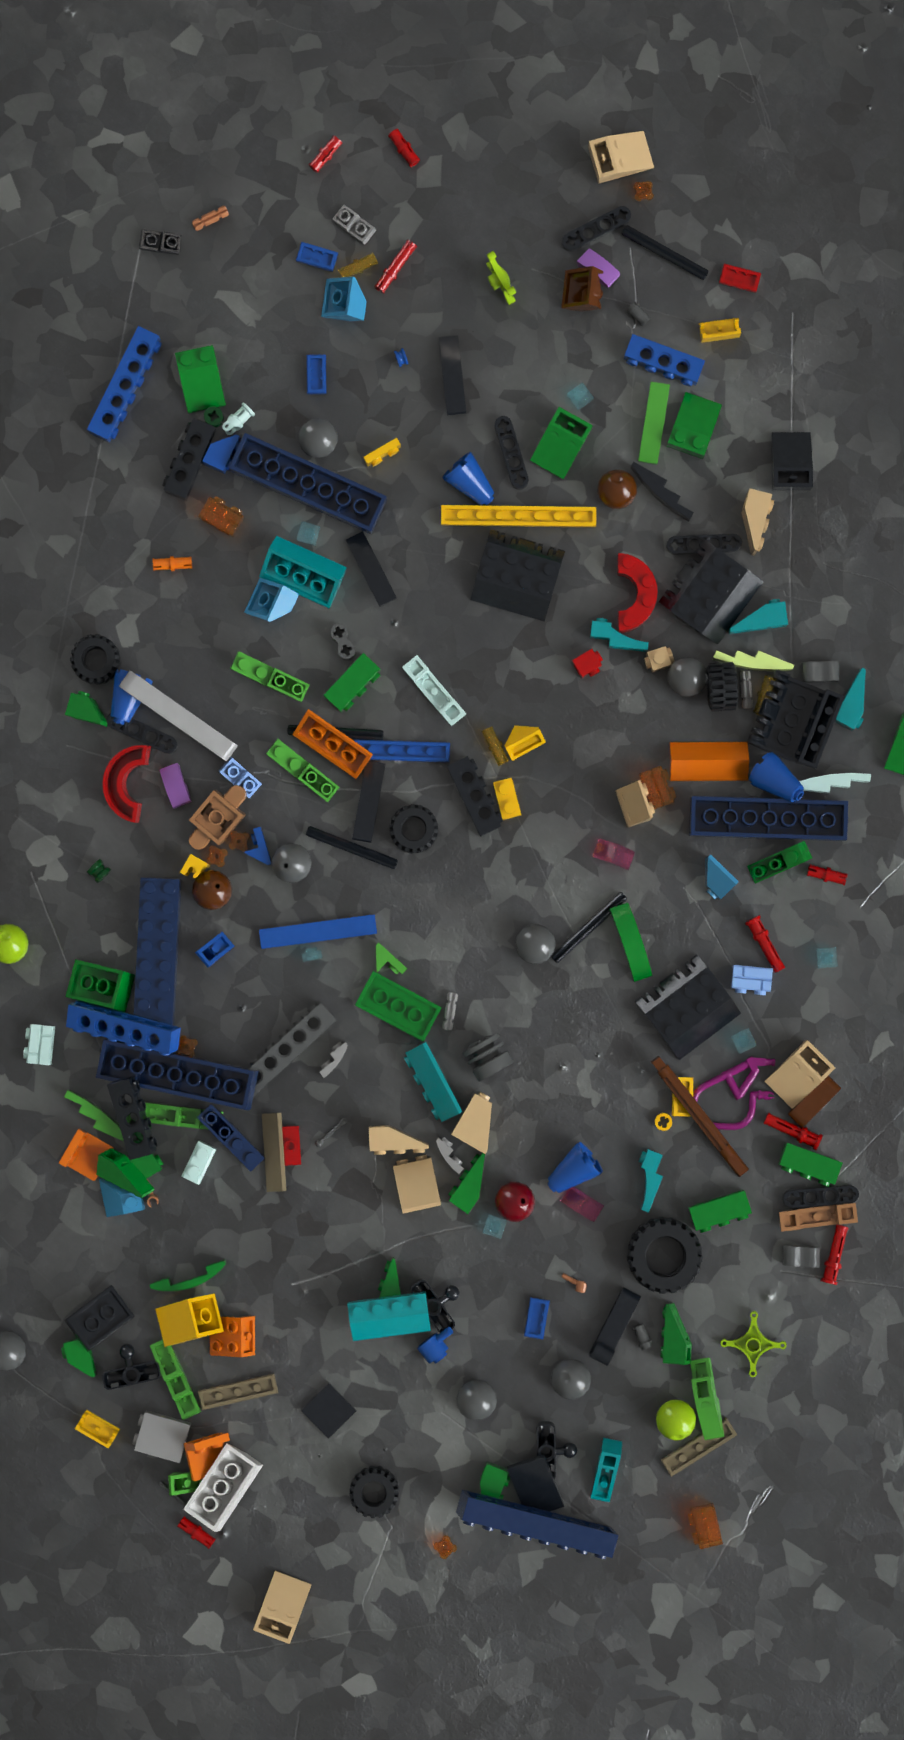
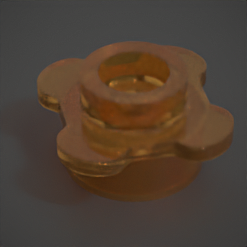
[634,181,654,201]
[229,831,249,851]
[206,846,228,867]
[176,1035,198,1057]
[434,1535,457,1559]

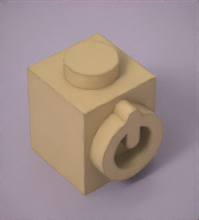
[644,646,674,673]

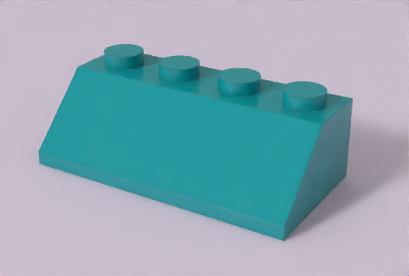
[259,536,347,608]
[404,1042,463,1122]
[347,1291,431,1341]

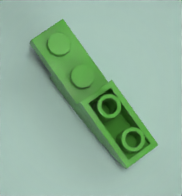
[230,651,310,702]
[265,738,339,802]
[690,1357,724,1440]

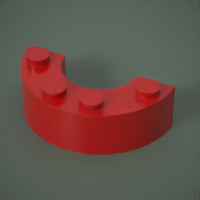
[617,553,658,633]
[103,745,151,823]

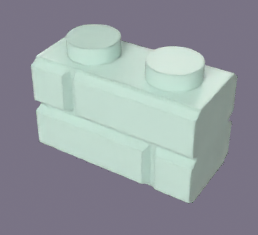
[23,1024,55,1065]
[181,1140,217,1185]

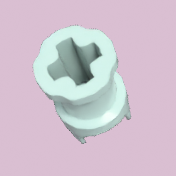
[222,402,255,435]

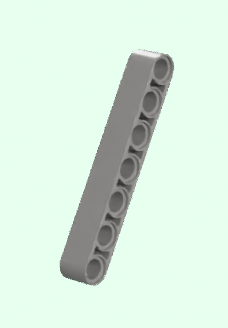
[119,670,238,762]

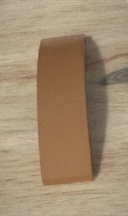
[779,1203,858,1232]

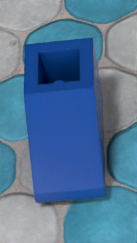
[202,434,241,474]

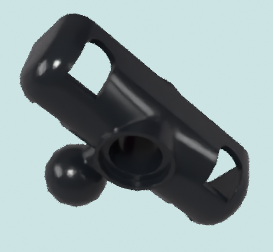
[411,1279,460,1333]
[102,1344,161,1390]
[537,1421,577,1479]

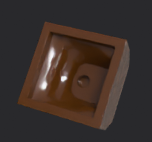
[561,266,603,312]

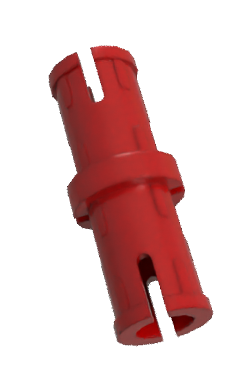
[388,129,420,167]
[308,135,343,173]
[807,864,848,885]
[177,1516,216,1549]

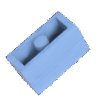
[730,965,773,995]

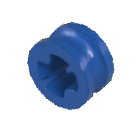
[394,348,409,367]

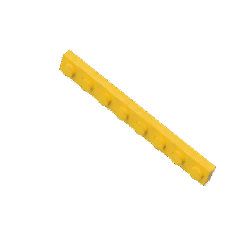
[441,505,596,527]

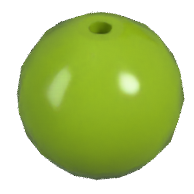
[0,924,28,964]
[656,1399,696,1441]

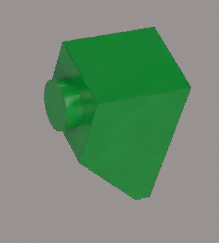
[65,691,108,727]
[61,1339,97,1377]

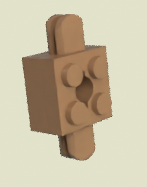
[189,785,247,850]

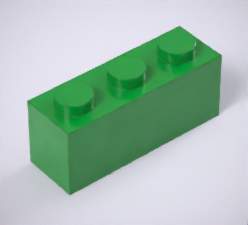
[323,653,381,712]
[778,1142,843,1187]
[688,1190,752,1233]

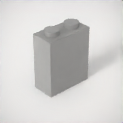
[132,1410,191,1463]

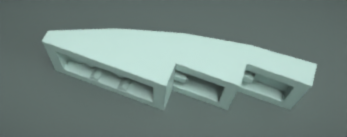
[799,773,871,794]

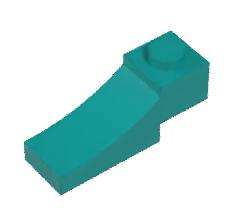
[590,618,649,652]
[638,1149,663,1213]

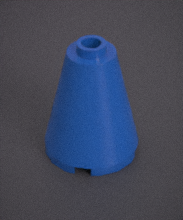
[442,452,495,506]
[110,669,153,725]
[749,752,804,802]
[547,1142,603,1193]

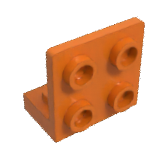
[59,1128,114,1181]
[210,1316,255,1357]
[184,1433,230,1481]

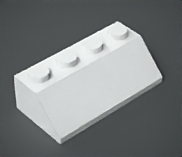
[183,1443,263,1532]

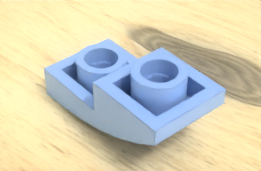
[218,757,262,798]

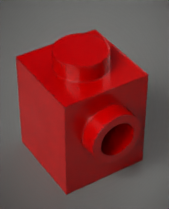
[572,649,603,679]

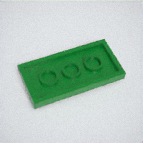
[355,971,442,1042]

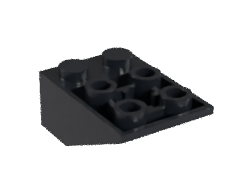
[772,432,813,490]

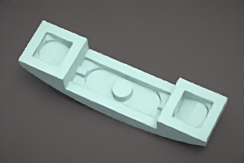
[402,655,466,727]

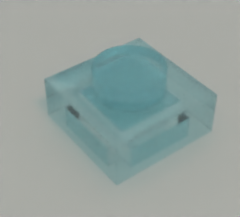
[567,382,594,410]
[297,522,321,546]
[302,947,323,962]
[816,947,838,968]
[731,1028,757,1054]
[482,1214,507,1239]

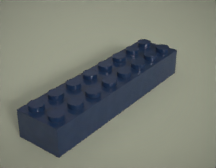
[229,433,387,534]
[689,796,848,841]
[134,878,181,1034]
[96,1039,259,1110]
[456,1489,619,1559]

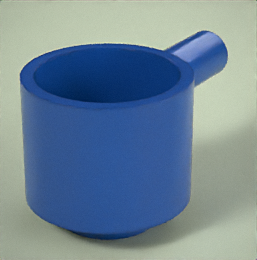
[417,1327,453,1364]

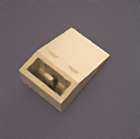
[588,131,654,184]
[741,489,774,556]
[615,780,655,828]
[764,1040,835,1109]
[369,1125,429,1155]
[253,1570,312,1644]

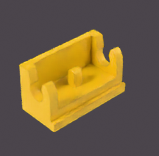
[699,318,741,343]
[180,854,210,878]
[75,1409,120,1449]

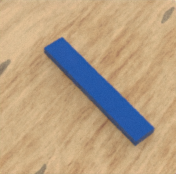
[352,739,450,763]
[259,914,377,949]

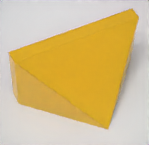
[504,726,546,761]

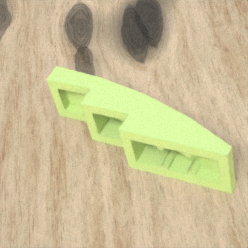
[712,650,794,672]

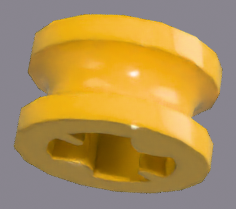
[655,1113,672,1131]

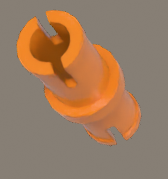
[153,556,192,571]

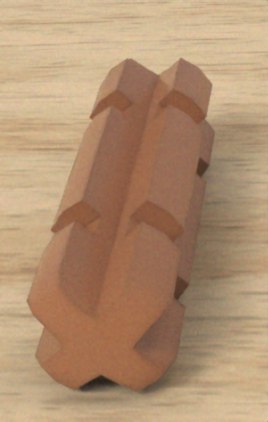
[192,205,229,231]

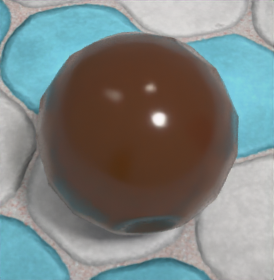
[597,469,637,509]
[192,870,232,910]

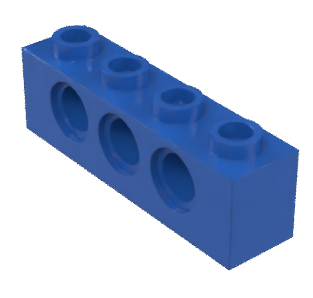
[624,334,705,387]

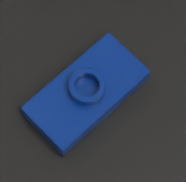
[296,242,338,272]
[306,355,327,394]
[524,1297,550,1339]

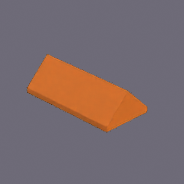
[293,709,373,779]
[670,742,749,781]

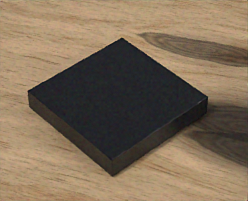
[301,1383,357,1439]

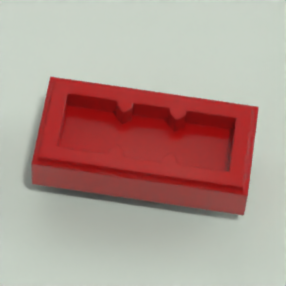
[719,264,761,293]
[282,1125,301,1166]

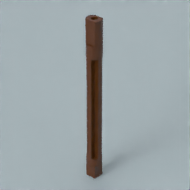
[651,1056,749,1177]

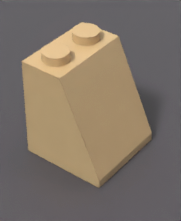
[451,1092,492,1154]
[393,1155,441,1213]

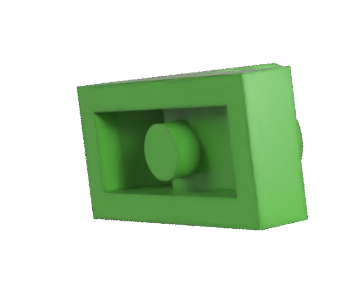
[376,942,407,974]
[168,1472,203,1496]

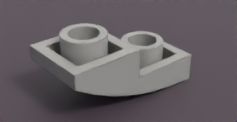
[332,205,376,245]
[319,1041,348,1078]
[436,1137,464,1174]

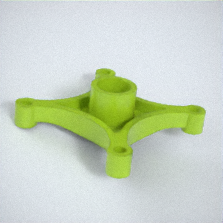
[486,251,516,305]
[720,1311,787,1377]

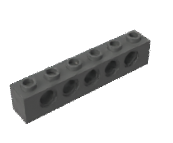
[249,1003,337,1097]

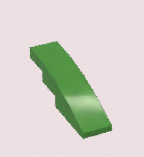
[638,382,670,465]
[64,1090,124,1141]
[145,1102,224,1130]
[150,1340,201,1420]

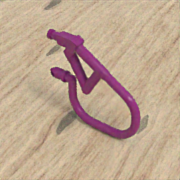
[693,1056,775,1130]

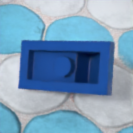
[244,827,272,866]
[195,932,235,968]

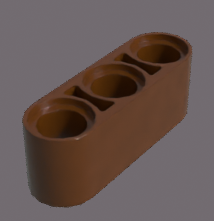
[788,1075,841,1128]

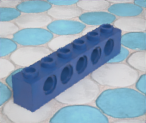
[87,326,162,443]
[66,1001,181,1055]

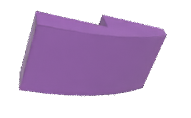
[577,248,620,288]
[160,763,192,808]

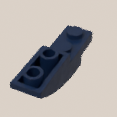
[197,1104,265,1172]

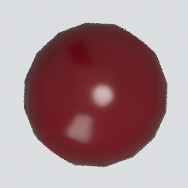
[495,1182,535,1222]

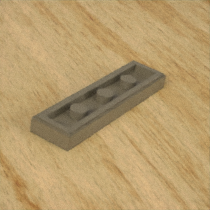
[262,1113,286,1192]
[198,1373,279,1410]
[661,1417,737,1477]

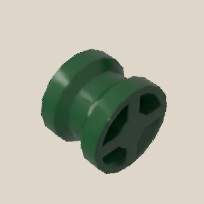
[204,406,224,428]
[87,859,111,883]

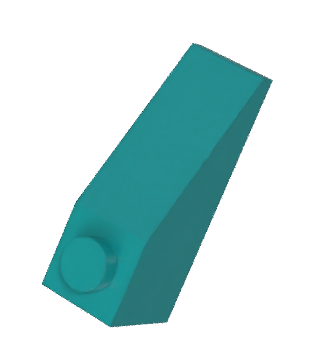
[728,599,788,634]
[835,668,866,731]
[591,1438,622,1502]

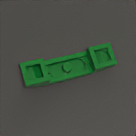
[609,902,653,982]
[150,1259,227,1291]

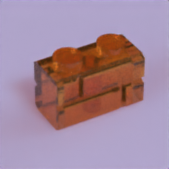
[198,496,244,538]
[639,766,676,810]
[688,1503,723,1549]

